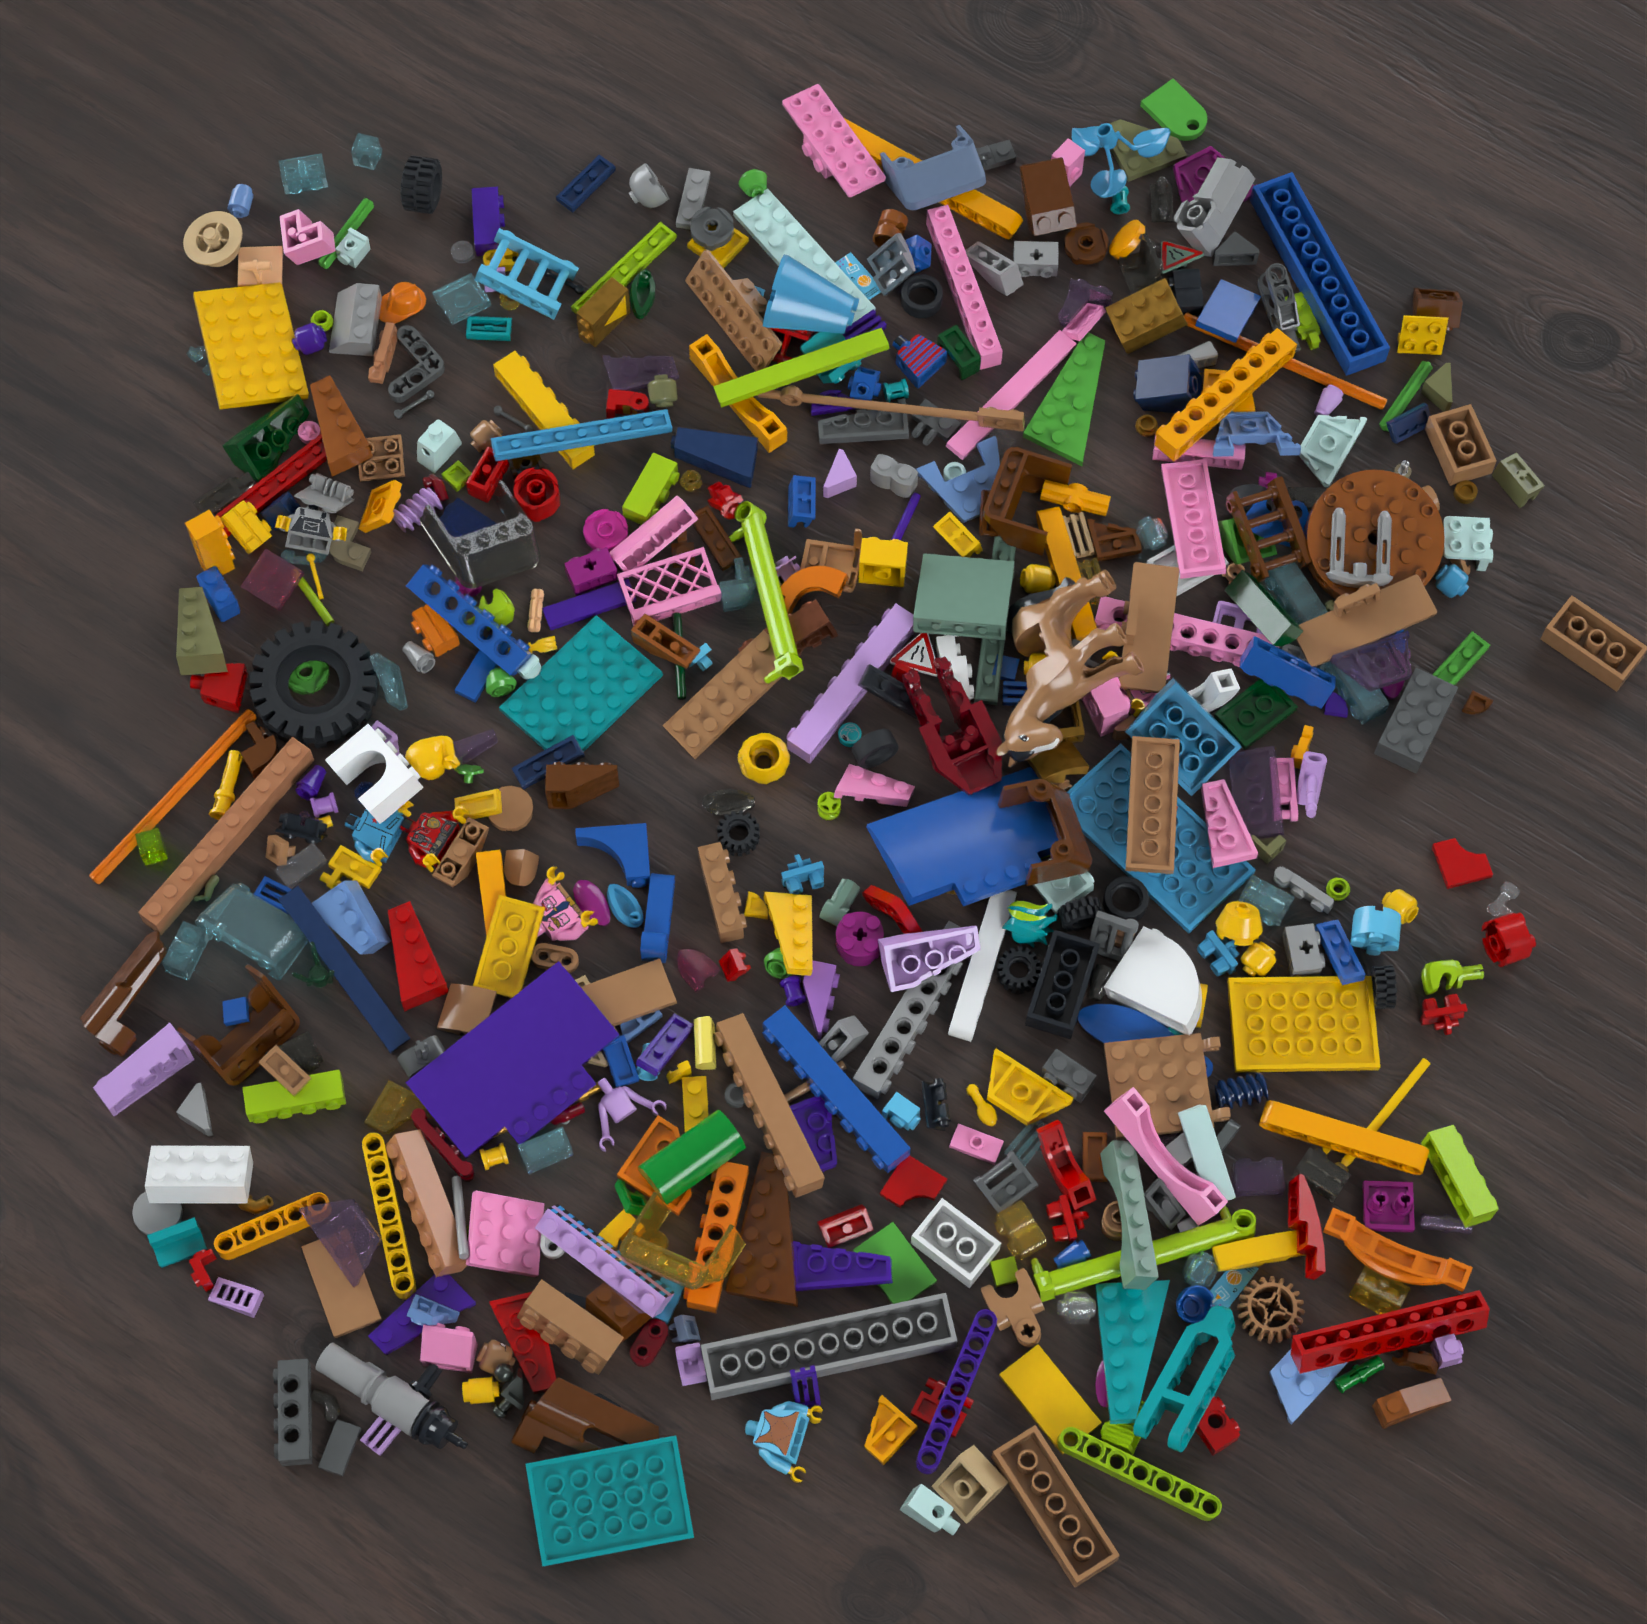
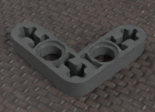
[388,325,445,403]

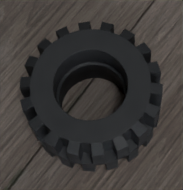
[401,155,442,214]

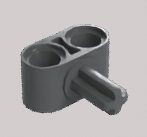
[397,1035,446,1079]

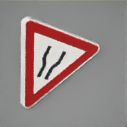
[890,633,937,677]

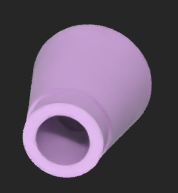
[1314,385,1344,416]

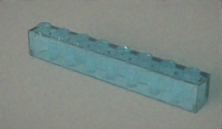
[1265,562,1389,725]

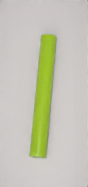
[291,569,334,626]

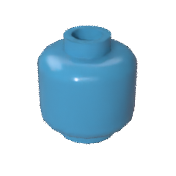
[1434,564,1469,598]

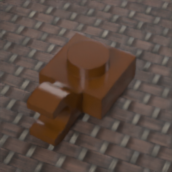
[671,530,695,568]
[1392,1348,1439,1375]

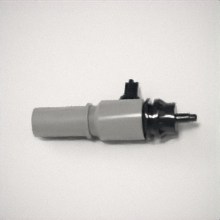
[316,1343,468,1449]

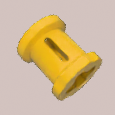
[479,1142,509,1171]

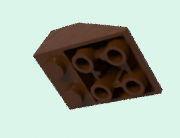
[545,762,620,809]

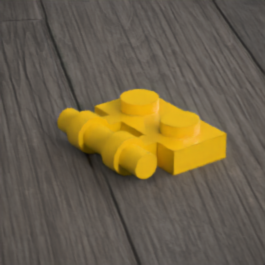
[320,845,382,889]

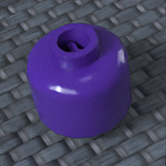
[292,323,327,355]

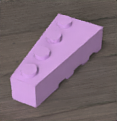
[93,1023,194,1116]

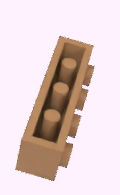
[698,842,747,943]

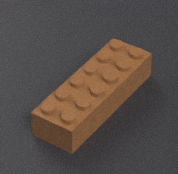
[991,1425,1120,1588]

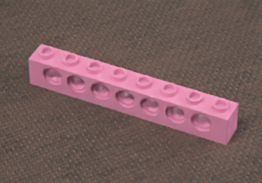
[926,205,1002,370]
[1095,597,1279,667]

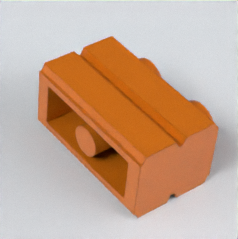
[411,604,460,657]

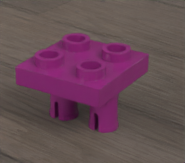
[1362,1181,1415,1232]

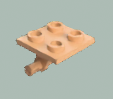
[238,246,283,287]

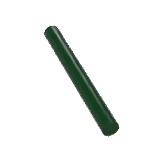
[672,613,686,700]

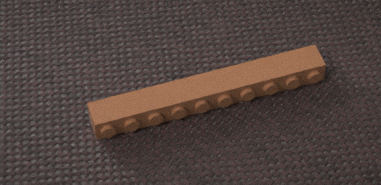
[138,737,314,935]

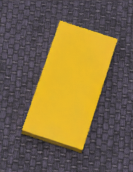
[473,895,545,998]
[999,1344,1102,1455]

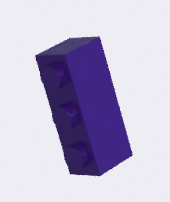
[472,187,505,256]

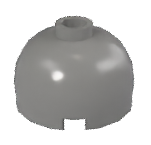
[629,163,670,208]

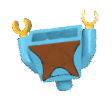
[745,1401,823,1483]

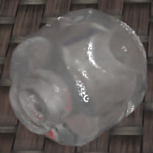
[1057,1292,1096,1324]

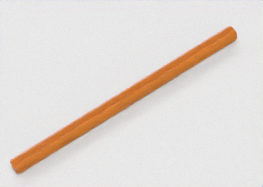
[1184,313,1387,410]
[90,709,257,884]

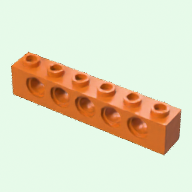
[683,1162,749,1313]

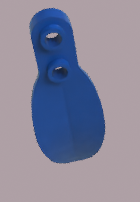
[1078,1004,1213,1078]

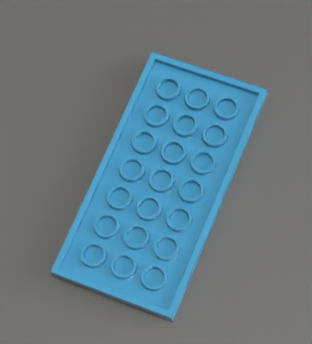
[1067,743,1256,934]

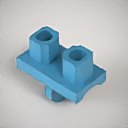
[781,854,824,894]
[1197,930,1240,977]

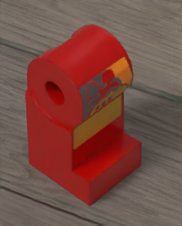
[606,389,649,418]

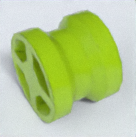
[818,792,841,820]

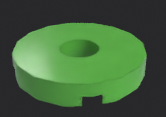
[288,661,329,695]

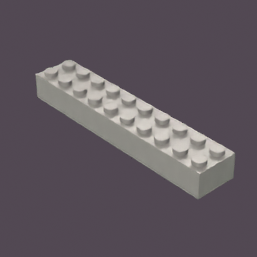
[701,1293,957,1400]

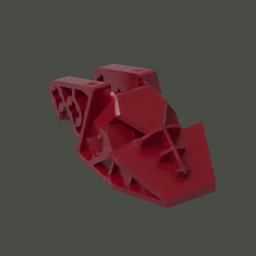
[902,656,1002,795]

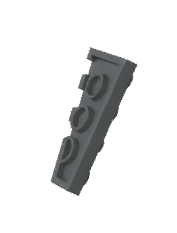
[818,398,909,444]

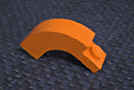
[781,566,849,614]

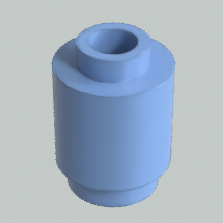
[227,184,253,218]

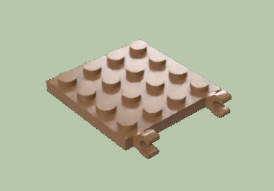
[1104,1033,1231,1139]

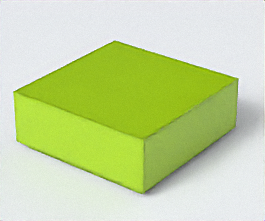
[442,460,472,492]
[989,1256,1018,1287]

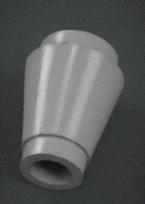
[402,641,435,673]

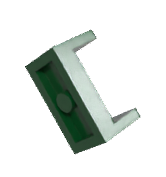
[937,325,981,381]

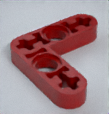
[862,885,923,934]

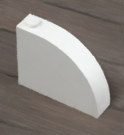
[1104,926,1202,1036]

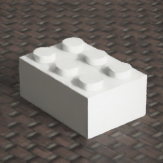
[911,1198,1001,1288]

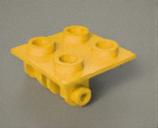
[1397,315,1448,355]

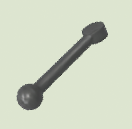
[394,390,434,419]
[494,406,533,432]

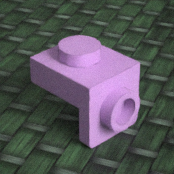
[675,1343,707,1386]

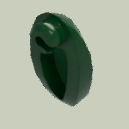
[630,269,656,319]

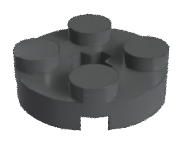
[690,207,734,251]

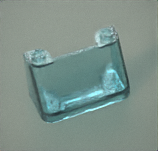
[195,882,308,981]

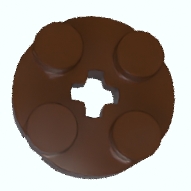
[1064,222,1109,265]

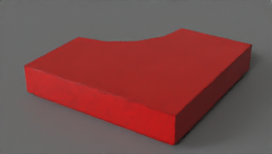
[1432,838,1493,889]
[880,1156,947,1208]

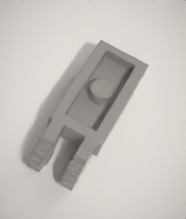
[1273,866,1334,914]

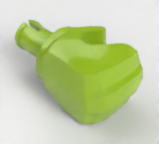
[464,588,515,638]
[1421,959,1484,995]

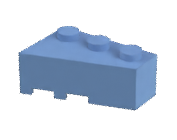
[312,880,391,954]

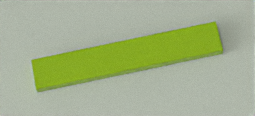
[571,222,677,314]

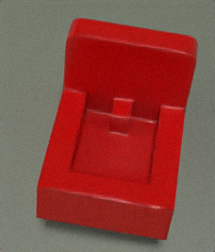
[189,1249,217,1292]

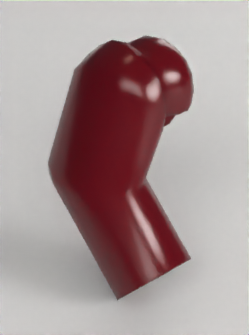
[422,474,449,502]
[550,1102,585,1125]

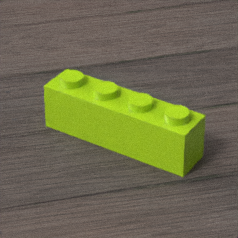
[242,1070,346,1123]
[1421,1125,1499,1228]

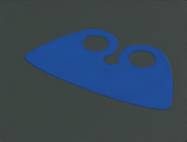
[1246,500,1309,547]

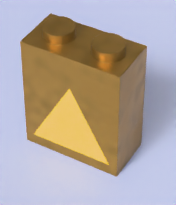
[576,277,630,347]

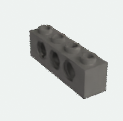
[273,1359,313,1466]

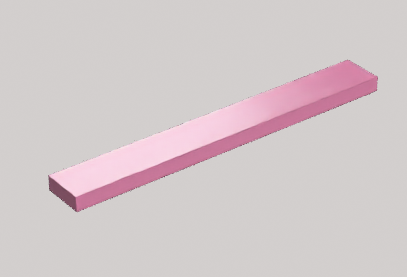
[946,330,1077,460]

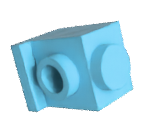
[882,1092,921,1130]

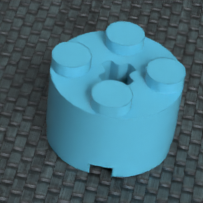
[1350,906,1401,956]

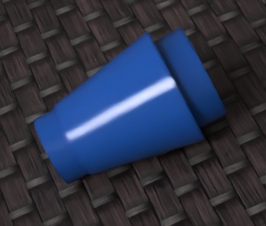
[1053,1239,1092,1269]

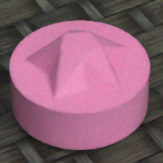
[298,421,321,444]

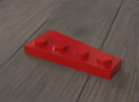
[489,1292,556,1394]

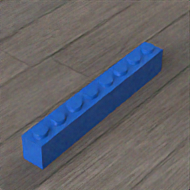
[762,1005,911,1173]

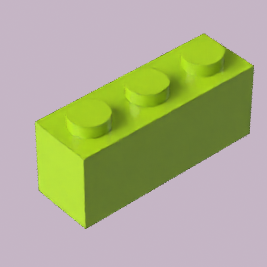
[622,452,680,525]

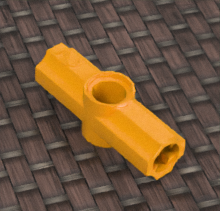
[1040,480,1111,516]

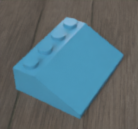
[1125,678,1242,796]

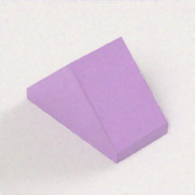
[823,449,857,498]

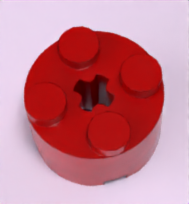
[513,468,560,522]
[1481,913,1536,967]

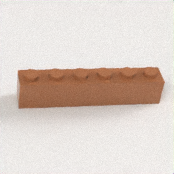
[386,1129,467,1277]

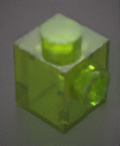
[135,828,168,866]

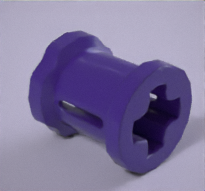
[780,976,807,1007]

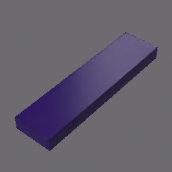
[542,579,637,631]

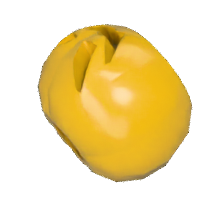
[738,733,790,784]

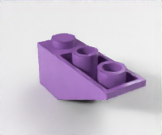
[803,961,840,1040]

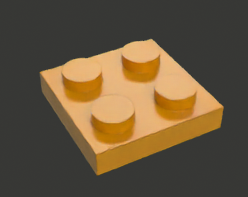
[358,480,402,533]

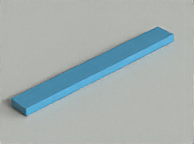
[491,409,672,461]

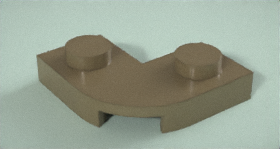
[329,515,372,571]

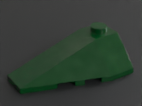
[222,394,310,482]

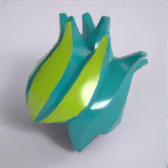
[1002,901,1057,948]

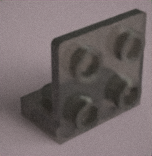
[1118,233,1164,295]

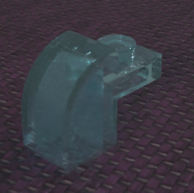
[719,557,756,612]

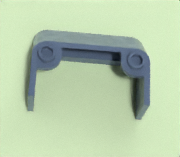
[880,125,986,210]

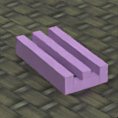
[360,1417,401,1456]

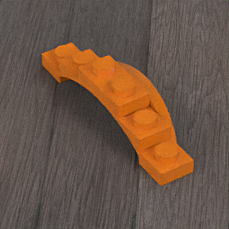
[1323,1208,1473,1292]

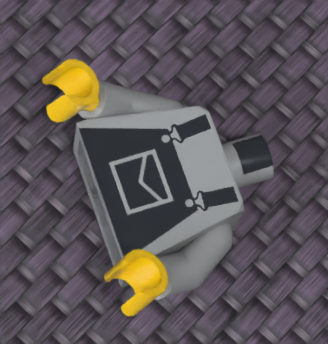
[275,505,347,555]

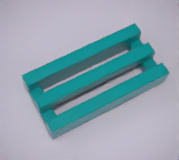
[466,316,512,341]

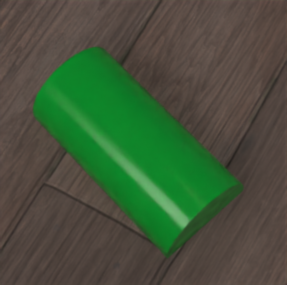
[638,1110,746,1205]

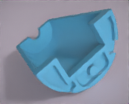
[762,254,859,334]

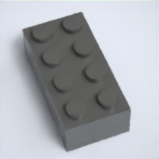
[1374,668,1458,774]

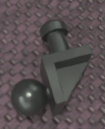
[493,1363,525,1418]

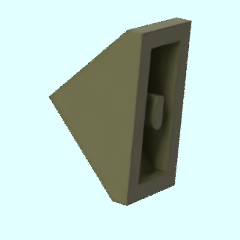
[1421,363,1453,412]

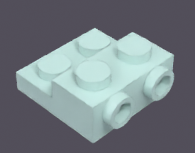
[1033,858,1095,914]

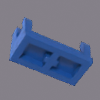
[788,475,816,527]

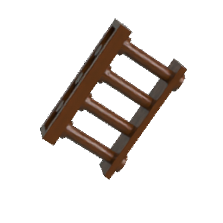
[1226,476,1312,583]

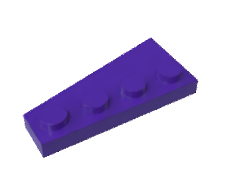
[793,1241,893,1291]

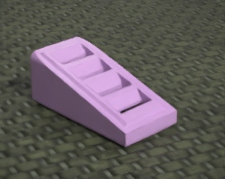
[208,1277,264,1318]

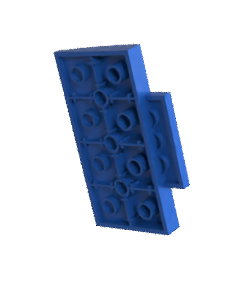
[866,767,1059,906]

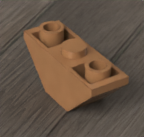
[432,817,489,887]

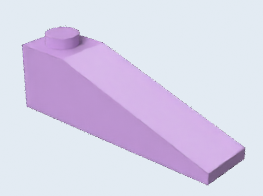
[878,926,981,992]

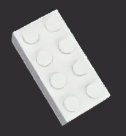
[145,1146,253,1204]

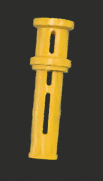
[209,750,242,820]

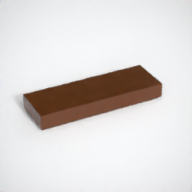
[692,505,742,571]

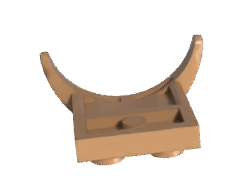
[800,529,862,593]

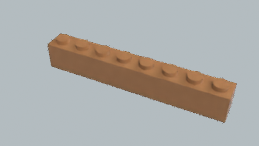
[713,1013,825,1198]

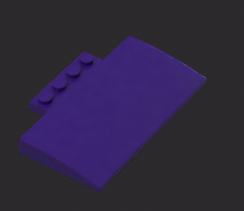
[405,961,619,1159]

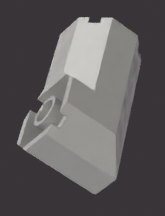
[1174,158,1255,257]

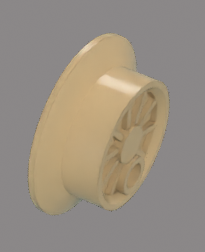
[183,211,243,267]

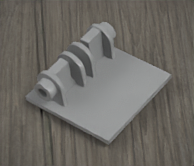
[295,473,354,513]

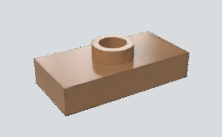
[259,1045,311,1097]

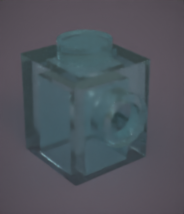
[351,133,383,170]

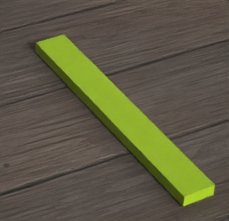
[713,328,890,408]

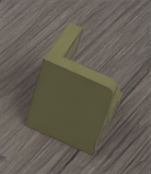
[1251,830,1286,864]

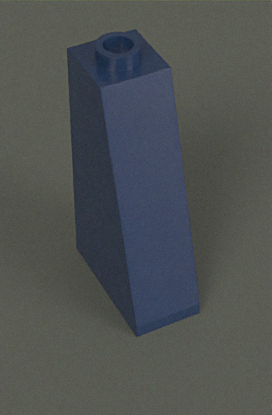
[671,427,758,488]

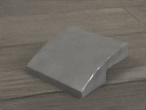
[867,233,916,296]

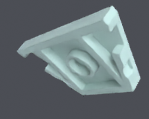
[1299,415,1368,489]

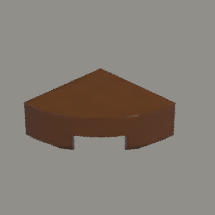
[1462,690,1494,714]

